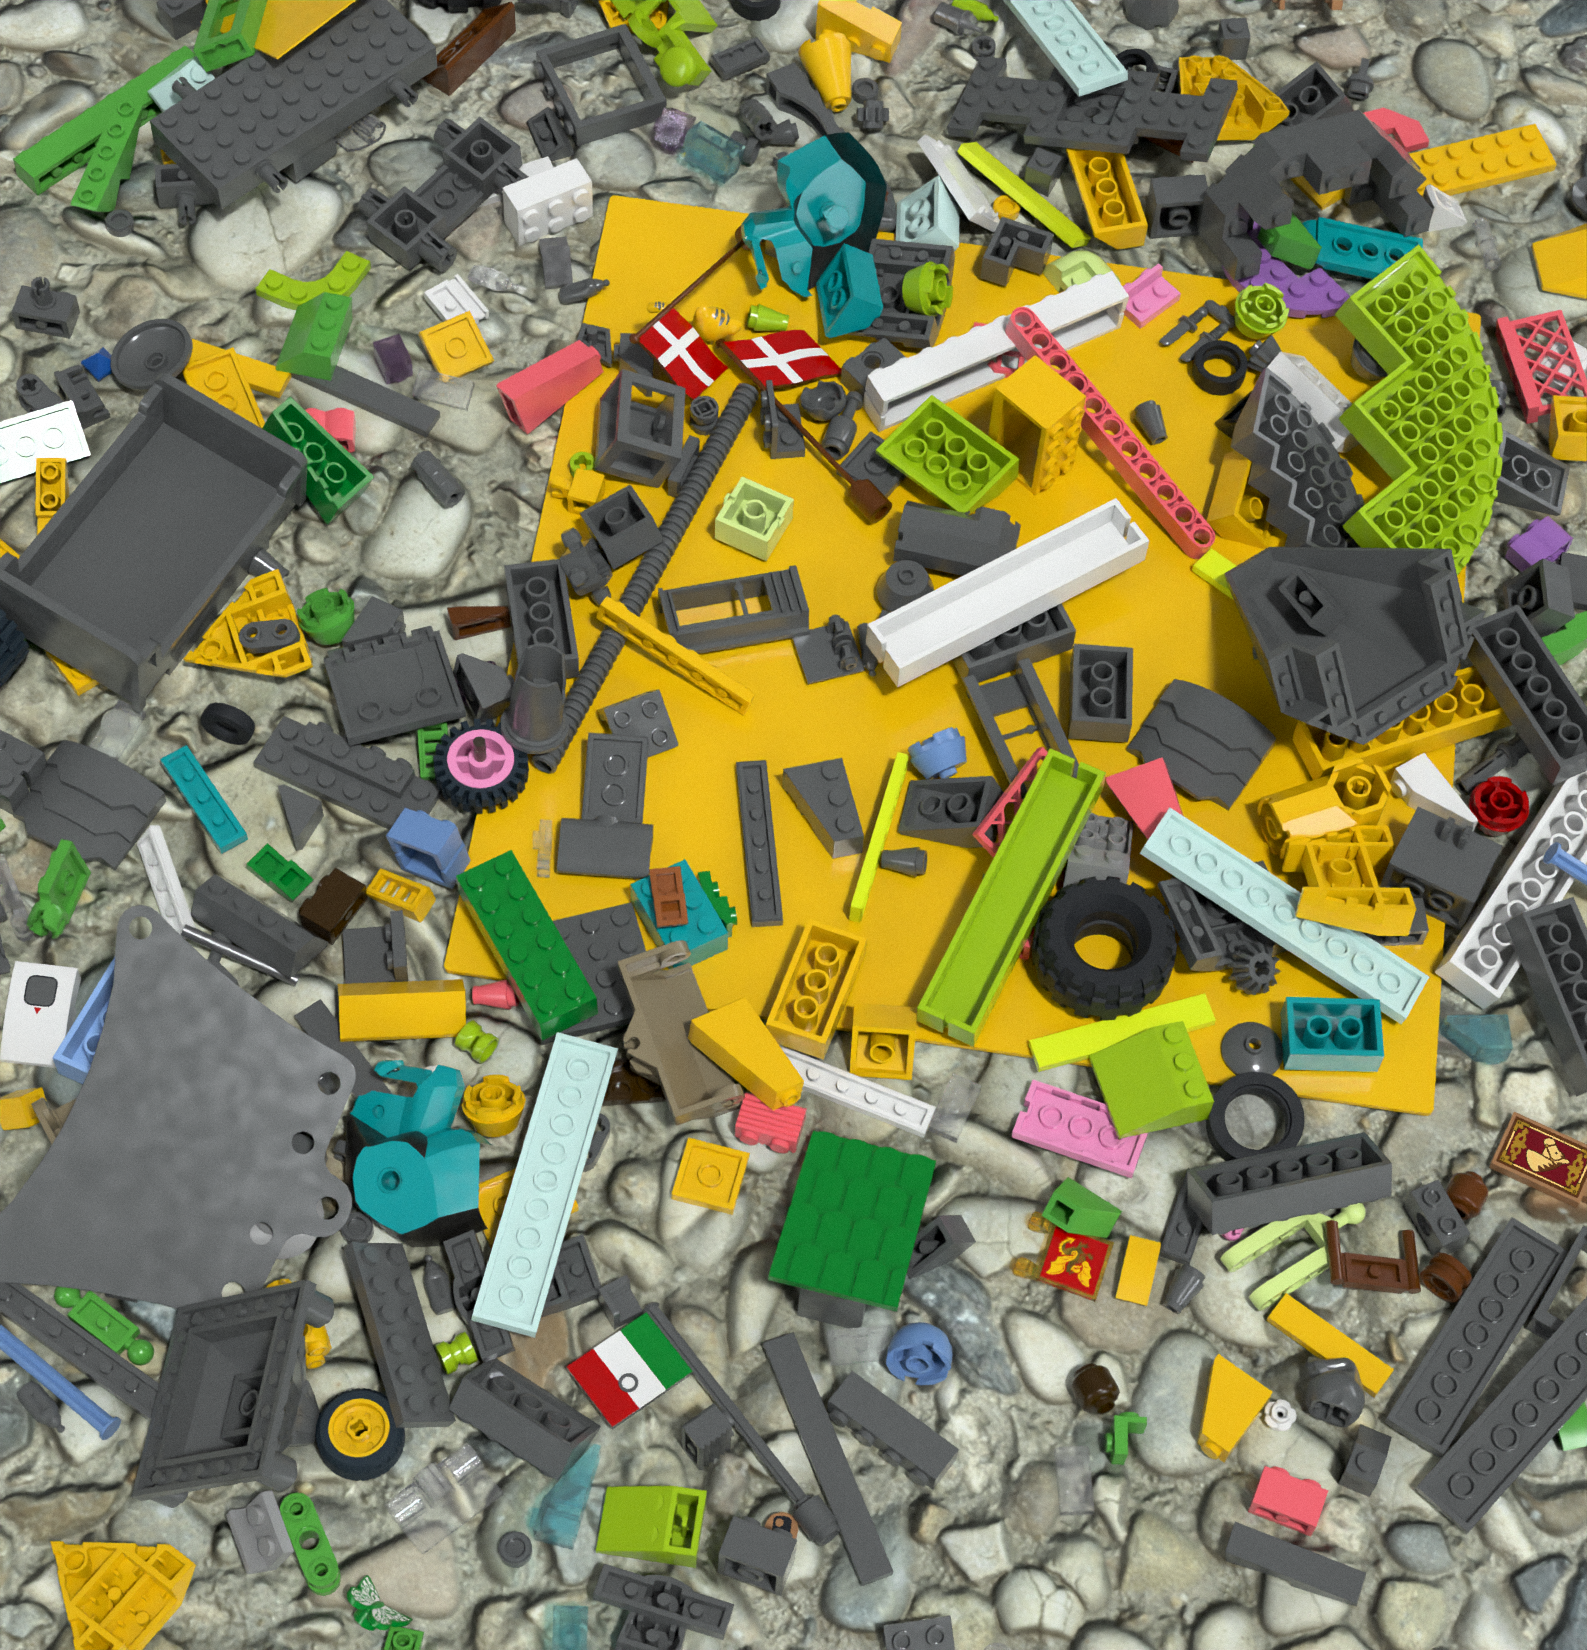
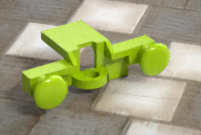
[611,0,718,87]

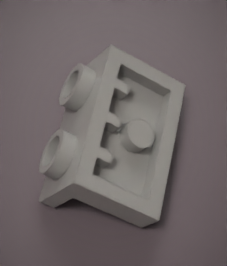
[226,1490,294,1574]

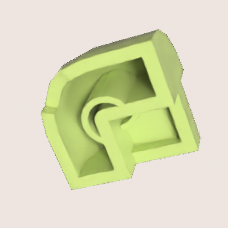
[1043,250,1120,292]

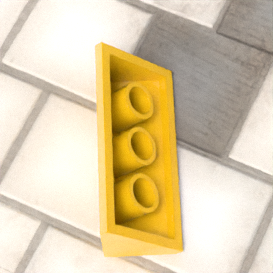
[338,979,466,1042]

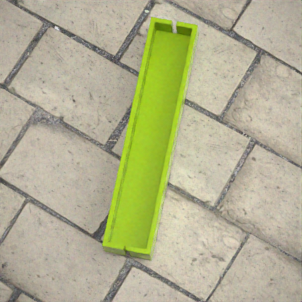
[917,748,1106,1047]

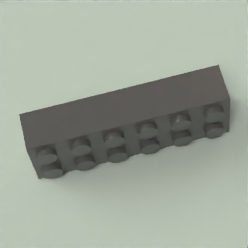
[1468,605,1587,785]
[1505,897,1587,1097]
[1187,1132,1392,1235]

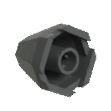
[1122,0,1179,30]

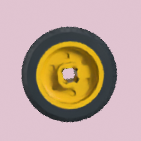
[315,1388,405,1481]

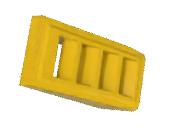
[366,868,436,923]

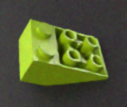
[596,1486,707,1568]

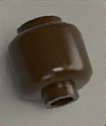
[1071,1363,1120,1414]

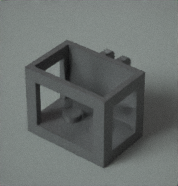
[595,369,686,488]
[1380,806,1502,930]

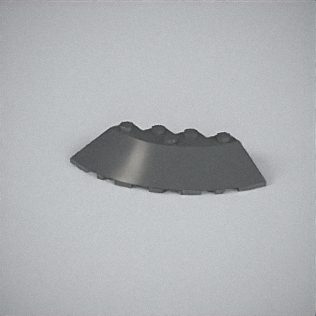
[1231,367,1365,548]

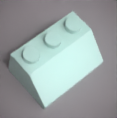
[896,175,960,252]

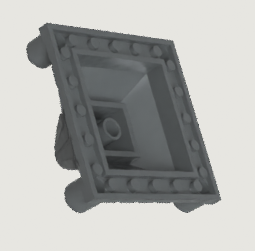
[131,1279,334,1508]

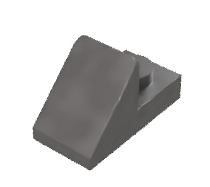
[539,236,573,290]

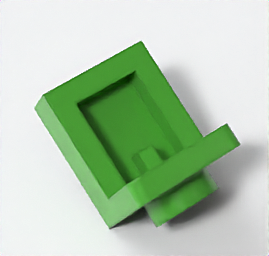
[1105,1412,1147,1465]

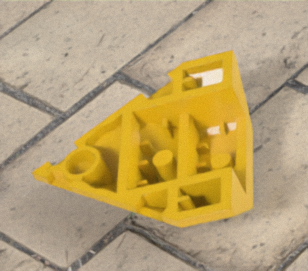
[183,569,313,678]
[50,1541,196,1650]

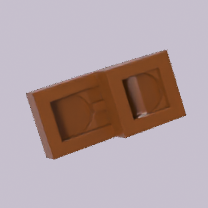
[649,866,688,928]

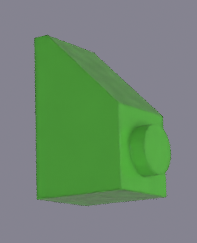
[1257,212,1322,269]

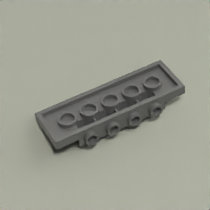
[254,716,442,830]

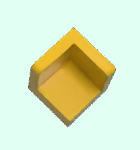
[0,1087,47,1130]

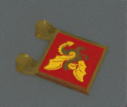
[1013,1212,1114,1302]

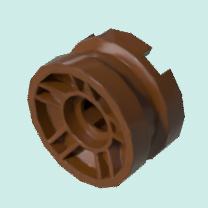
[1419,1252,1472,1302]

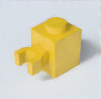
[551,468,605,515]

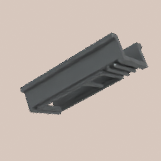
[657,565,810,654]
[962,658,1079,804]

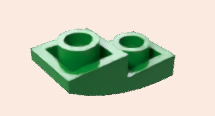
[698,871,737,937]

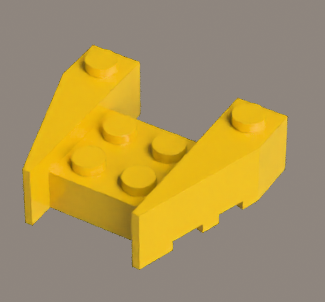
[1282,825,1416,936]

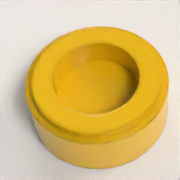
[993,195,1020,220]

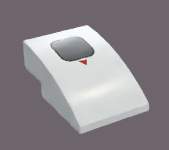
[0,961,81,1068]

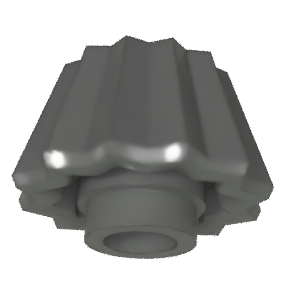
[1247,335,1282,372]

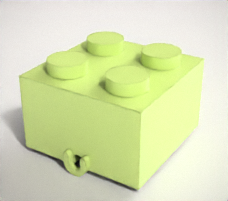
[715,477,794,561]

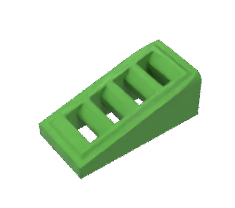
[417,722,448,780]

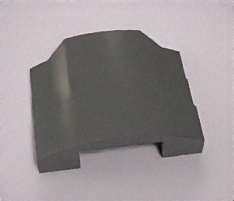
[848,239,955,349]
[1126,679,1276,811]
[13,740,166,870]
[1158,861,1287,971]

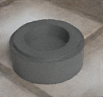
[851,78,878,104]
[106,209,135,237]
[341,1212,374,1244]
[498,1531,533,1568]

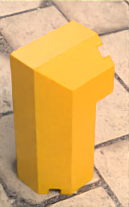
[1257,758,1392,859]

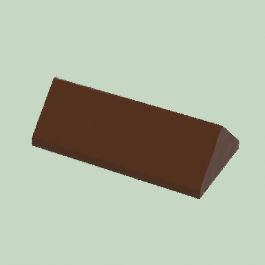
[421,1,516,96]

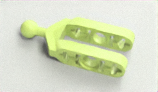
[1220,1203,1366,1311]

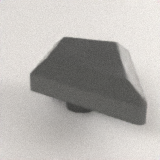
[577,323,612,367]

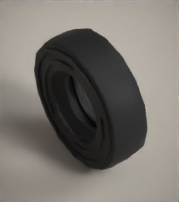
[200,702,255,745]

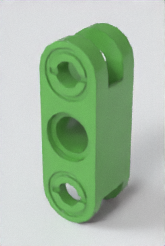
[280,1492,341,1596]

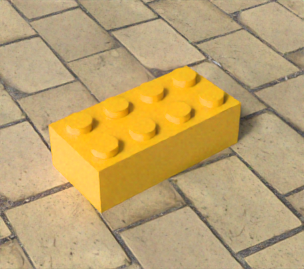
[766,918,867,1060]

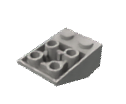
[1063,813,1133,887]

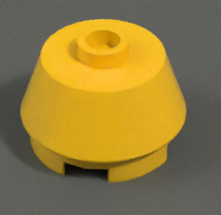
[462,1074,526,1137]

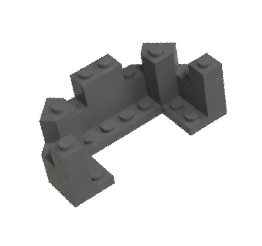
[1199,110,1433,281]

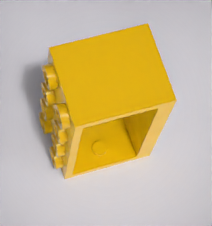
[988,355,1086,495]

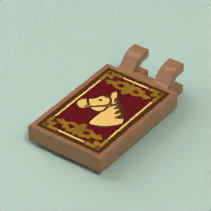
[1489,1112,1587,1208]

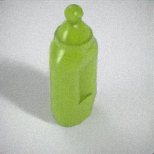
[952,0,999,22]

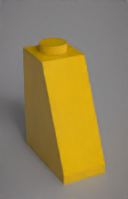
[1197,1354,1273,1463]

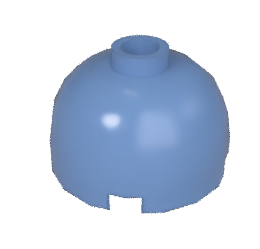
[886,1322,953,1385]

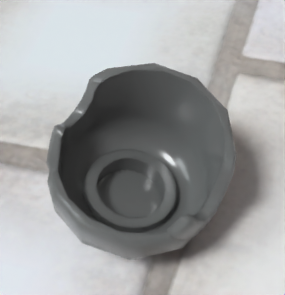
[800,381,847,422]

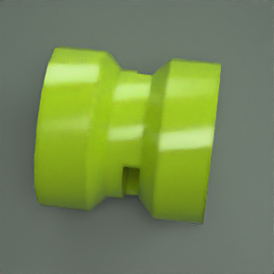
[455,1020,499,1064]
[434,1331,478,1375]

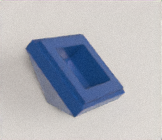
[81,347,112,382]

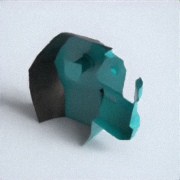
[741,132,887,297]

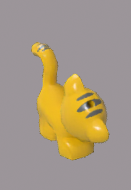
[647,301,742,354]

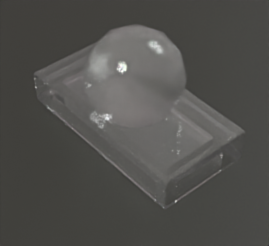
[89,700,146,760]

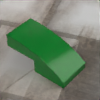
[245,843,314,902]

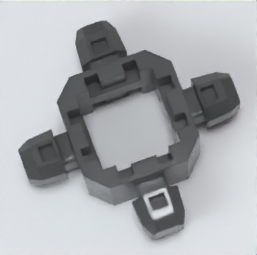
[560,527,612,606]

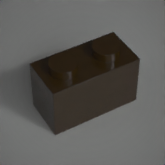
[299,867,368,945]

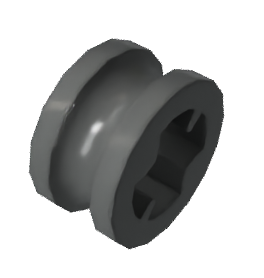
[971,36,996,61]

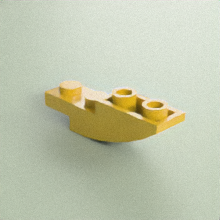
[35,458,69,535]

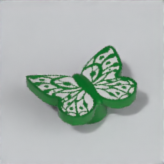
[347,1575,413,1631]

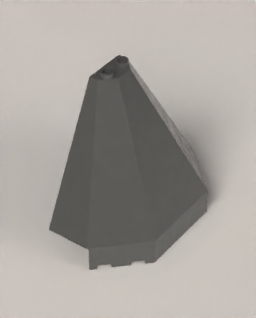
[1224,547,1485,745]

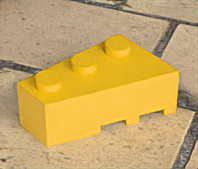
[815,0,902,63]

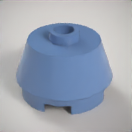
[908,727,967,780]

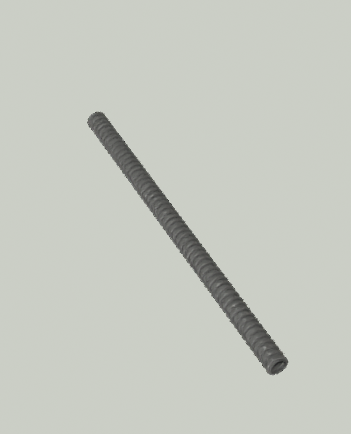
[532,383,759,773]

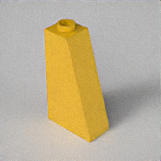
[688,997,804,1111]

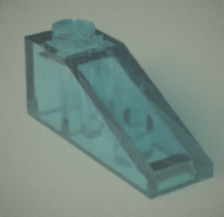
[529,1444,601,1550]

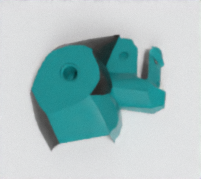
[345,1060,492,1247]

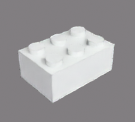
[503,158,593,246]

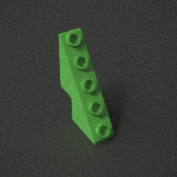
[71,101,143,212]

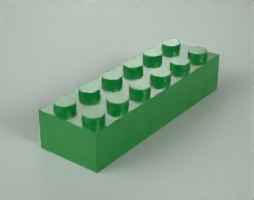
[456,850,598,1041]

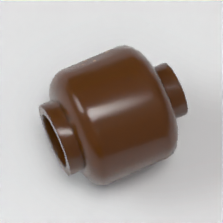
[1444,1171,1489,1220]

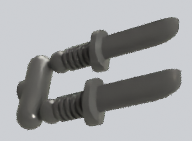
[1159,300,1236,362]

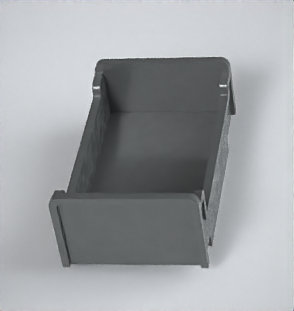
[0,372,307,713]

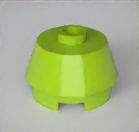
[902,261,953,317]
[1234,283,1289,339]

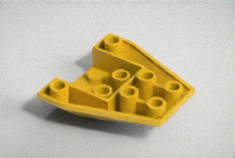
[1178,55,1290,140]
[1531,223,1587,299]

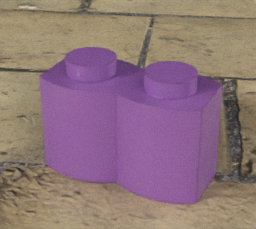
[1505,516,1574,572]

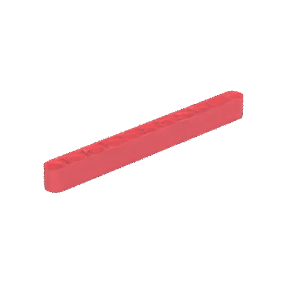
[1005,307,1215,559]

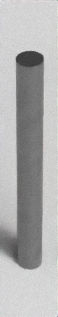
[181,924,300,986]

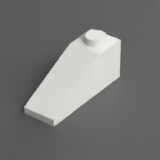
[1390,753,1478,832]

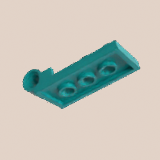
[1302,217,1423,279]

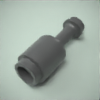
[822,391,864,460]

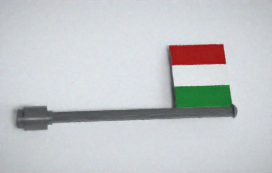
[566,1302,841,1546]

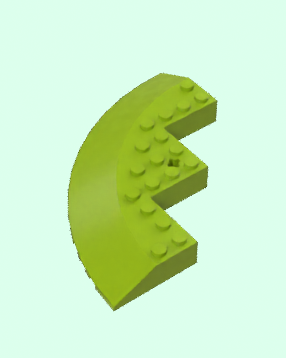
[1335,245,1503,576]

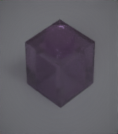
[373,334,413,384]

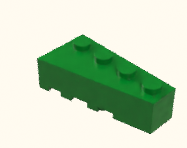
[262,396,374,525]

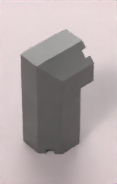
[893,501,1021,576]

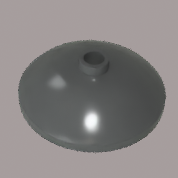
[111,319,193,390]

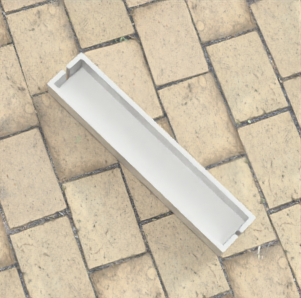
[863,271,1129,432]
[866,498,1149,687]

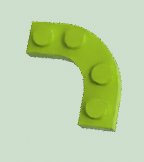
[255,251,371,310]

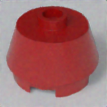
[1469,776,1529,836]

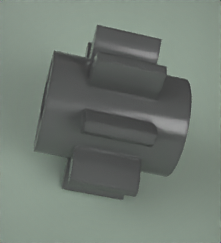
[857,100,889,129]

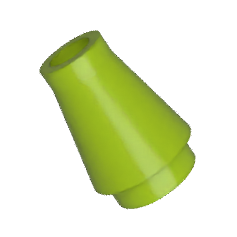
[747,304,789,331]

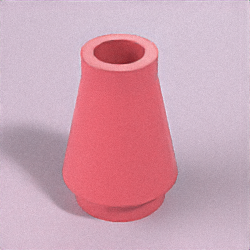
[472,979,519,1010]

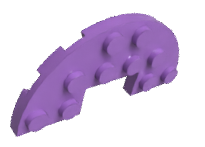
[1222,221,1350,318]

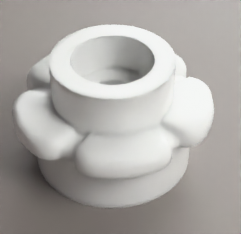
[1264,1399,1297,1431]

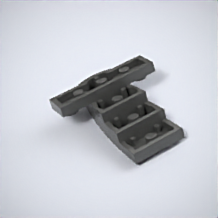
[443,1230,602,1363]
[593,1564,734,1650]

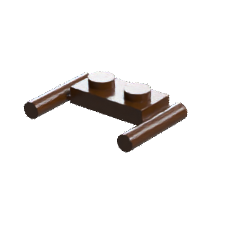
[1325,1220,1421,1294]

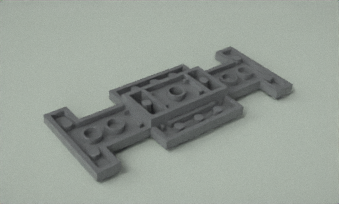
[947,56,1238,163]

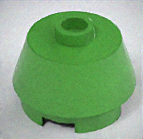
[297,588,355,645]

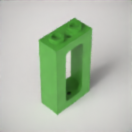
[193,0,268,72]

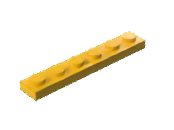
[596,596,755,716]

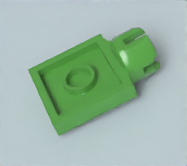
[27,839,91,939]

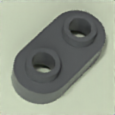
[239,619,300,654]

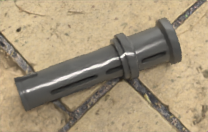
[1455,732,1531,796]

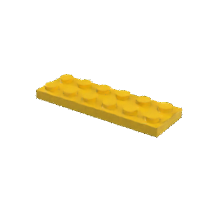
[1409,124,1557,196]

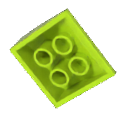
[1089,1021,1214,1139]

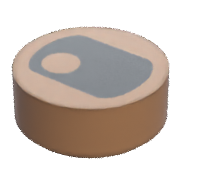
[765,1512,798,1539]

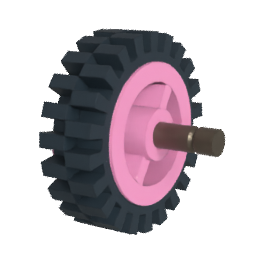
[433,718,529,814]

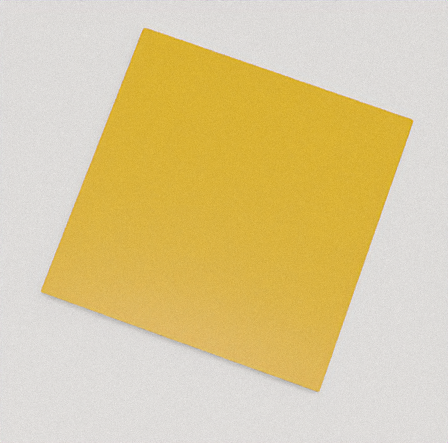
[444,195,1481,1116]

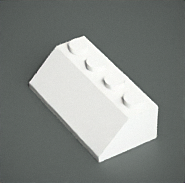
[1267,351,1360,453]

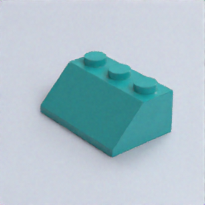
[816,243,883,338]

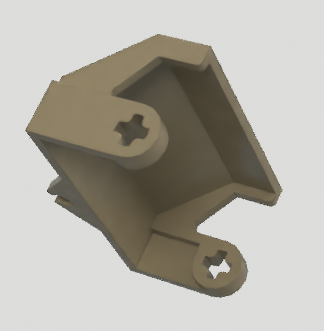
[617,940,745,1126]

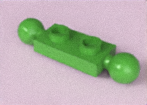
[54,1286,154,1366]

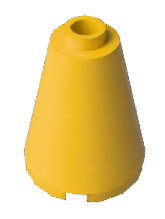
[798,32,851,112]

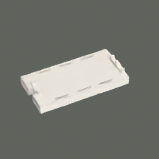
[917,135,1000,232]

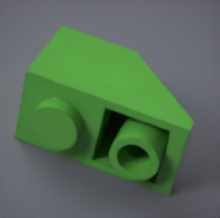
[1041,1177,1122,1238]

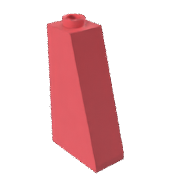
[496,340,604,435]
[1105,757,1184,841]

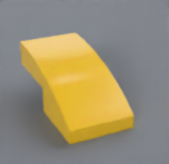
[1115,1235,1161,1306]

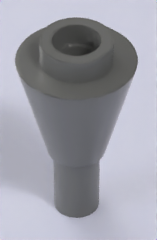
[749,118,799,145]

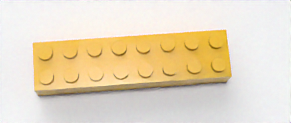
[1292,666,1513,780]

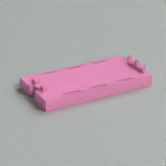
[1012,1080,1148,1178]

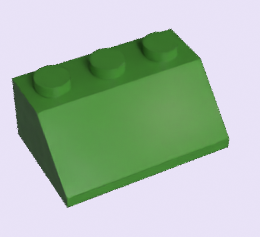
[276,292,352,381]

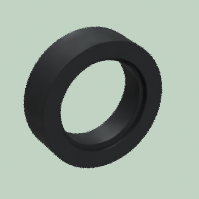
[1206,1072,1305,1161]

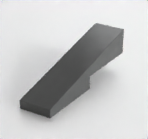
[1225,1522,1366,1607]

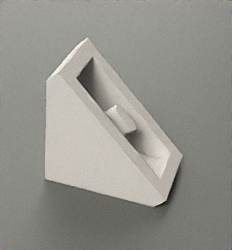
[1422,184,1467,232]

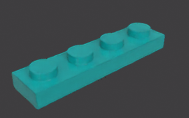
[160,745,248,854]

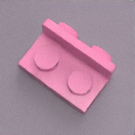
[1123,264,1181,329]

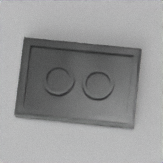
[582,732,649,823]

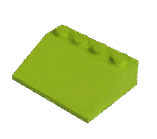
[875,395,1019,514]

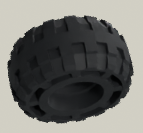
[1032,876,1177,1020]

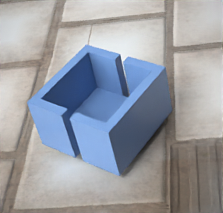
[386,808,471,889]

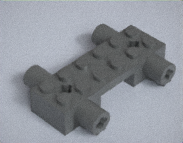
[358,117,529,272]

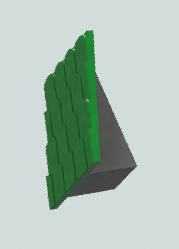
[768,1130,937,1331]

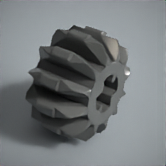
[1226,942,1281,995]

